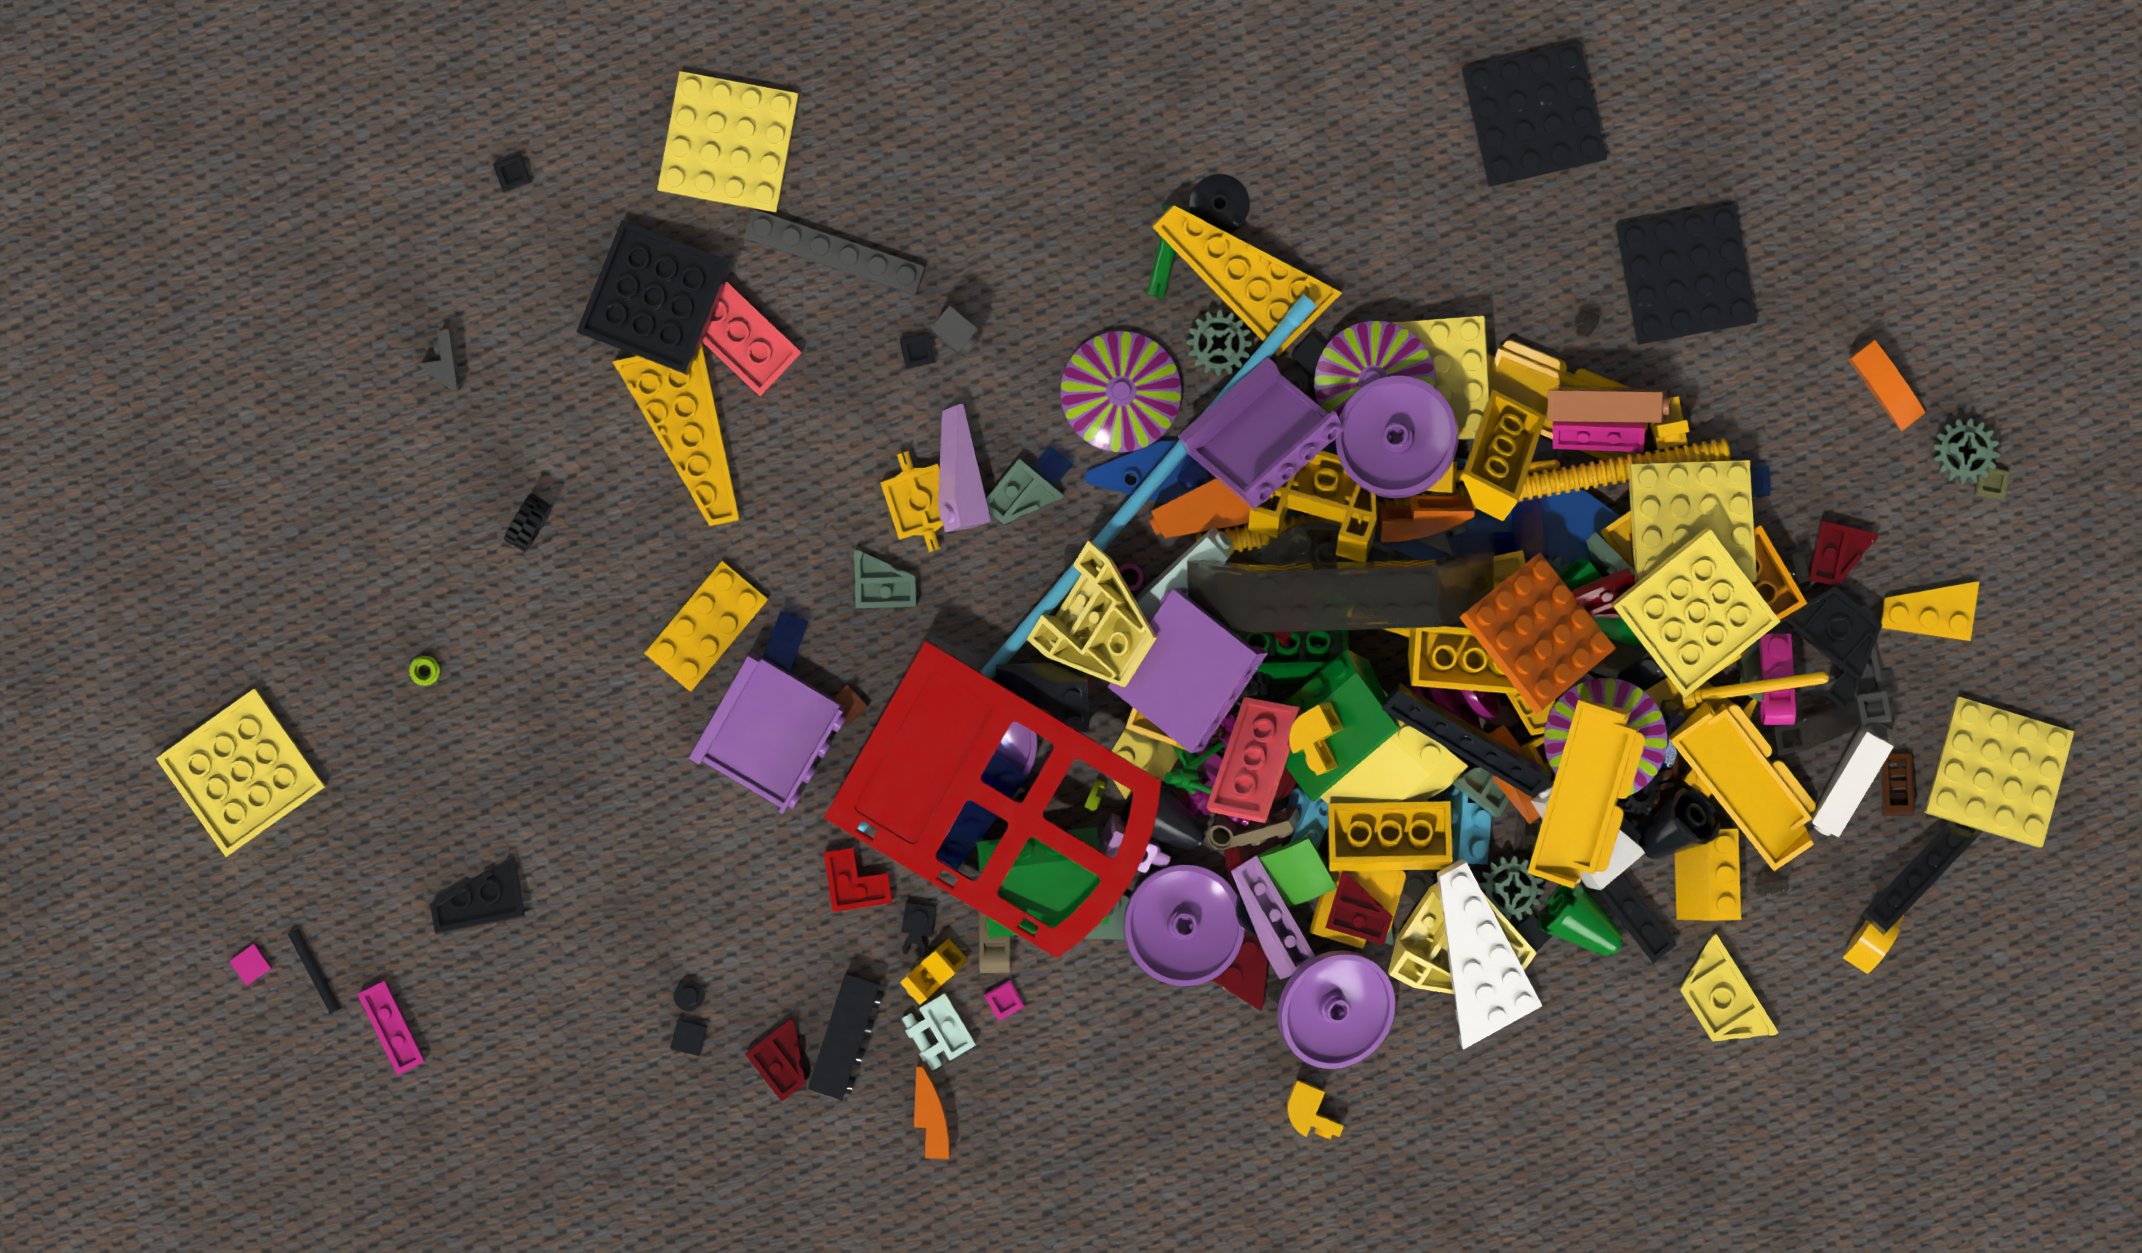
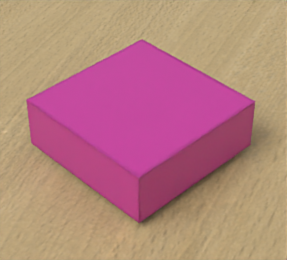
[229,943,273,986]
[984,980,1025,1021]

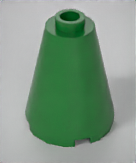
[1537,883,1623,957]

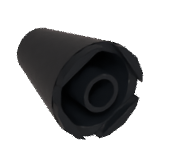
[1121,776,1205,851]
[1638,788,1720,859]

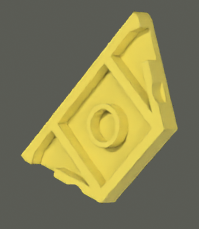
[1112,728,1179,800]
[1679,934,1779,1041]

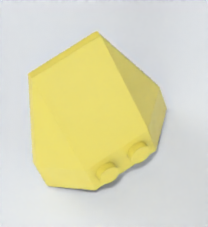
[1027,541,1157,687]
[1320,690,1468,804]
[1388,882,1536,994]

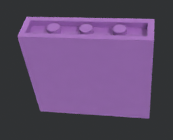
[1178,357,1344,510]
[1108,587,1268,753]
[689,651,847,814]

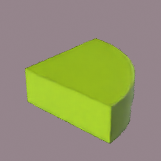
[1084,779,1106,811]

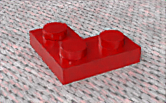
[823,847,893,912]

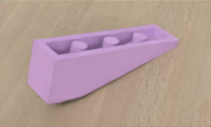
[938,404,991,532]
[1231,855,1315,979]

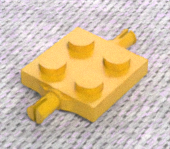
[880,451,944,553]

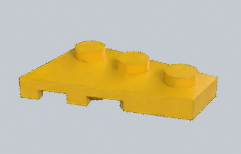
[1880,581,1979,641]

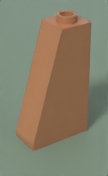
[1547,385,1672,423]

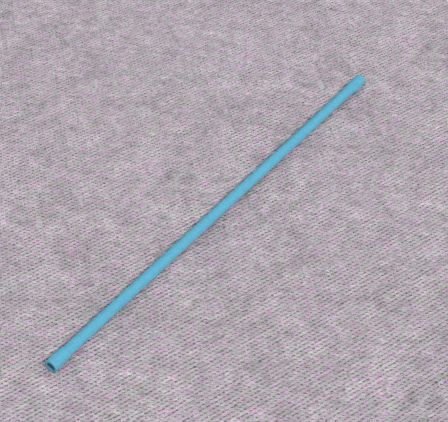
[857,294,1317,832]

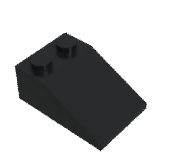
[996,662,1090,732]

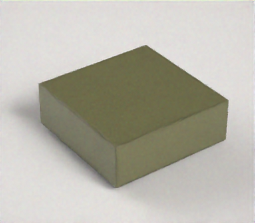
[1974,465,2010,500]

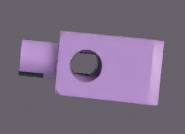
[1100,813,1172,873]

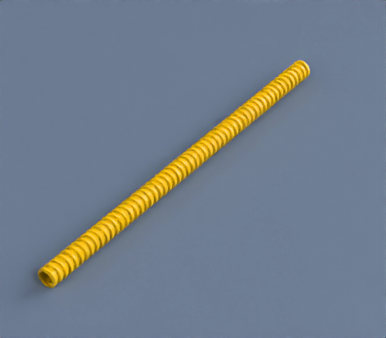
[1196,438,1731,554]

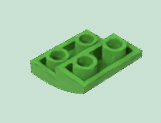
[1257,834,1337,907]

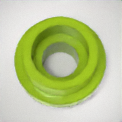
[409,656,440,686]

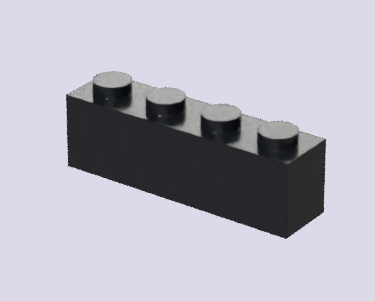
[808,972,884,1100]

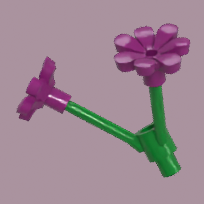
[1165,714,1250,826]

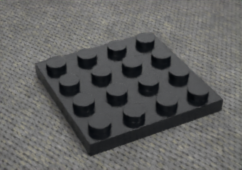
[1461,42,1607,188]
[1615,204,1757,345]
[576,220,733,375]

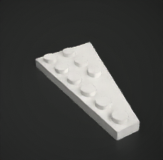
[1437,858,1542,1049]

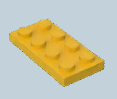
[644,561,769,692]

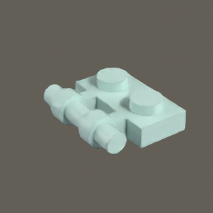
[901,992,976,1071]

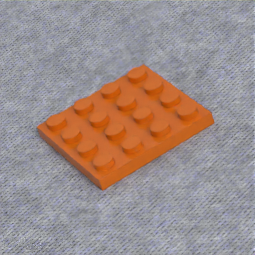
[1459,552,1616,714]

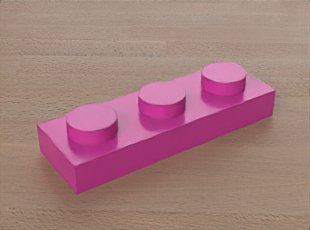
[1553,421,1645,452]
[357,980,426,1075]

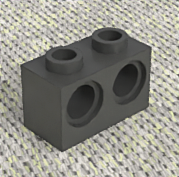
[930,305,979,355]

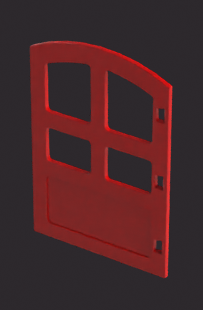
[824,640,1162,958]

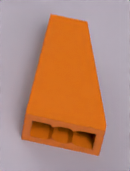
[1149,478,1251,539]

